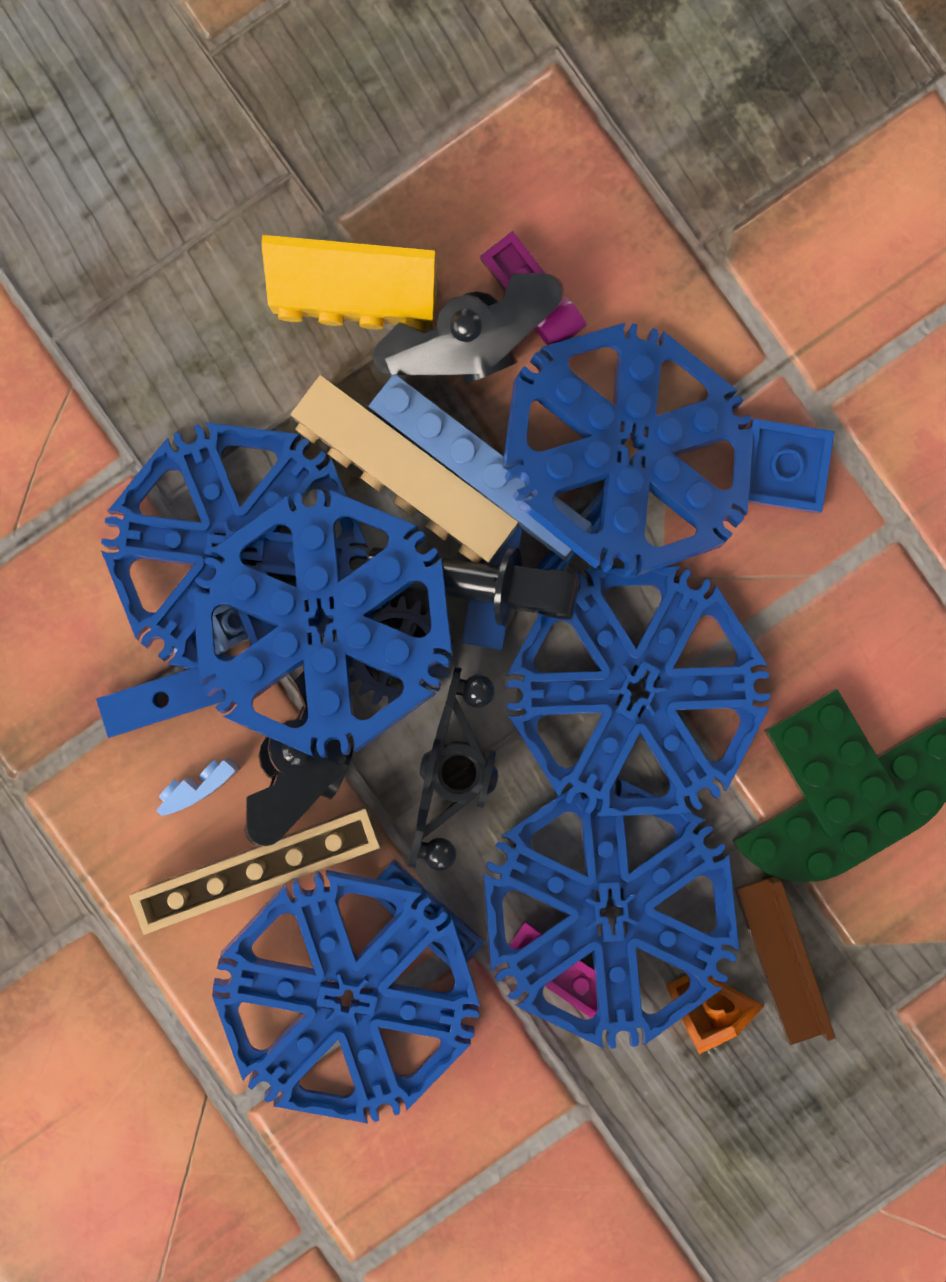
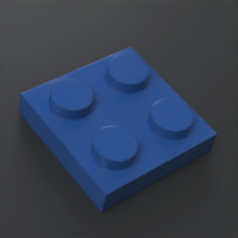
[748,419,835,514]

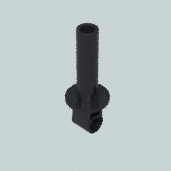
[367,547,581,626]

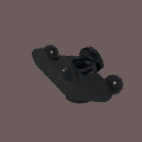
[373,273,564,384]
[408,667,498,871]
[244,671,353,847]

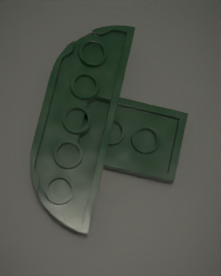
[732,689,946,883]

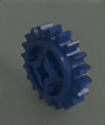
[348,596,454,705]

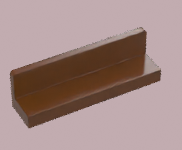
[734,875,836,1045]

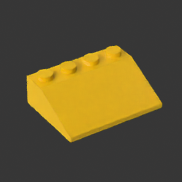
[261,235,438,332]

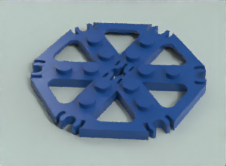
[502,323,754,577]
[101,422,368,669]
[192,490,453,758]
[506,566,771,817]
[483,779,739,1049]
[212,870,480,1123]

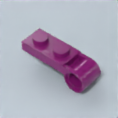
[480,231,587,345]

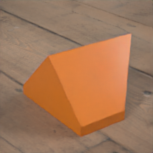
[665,975,764,1054]

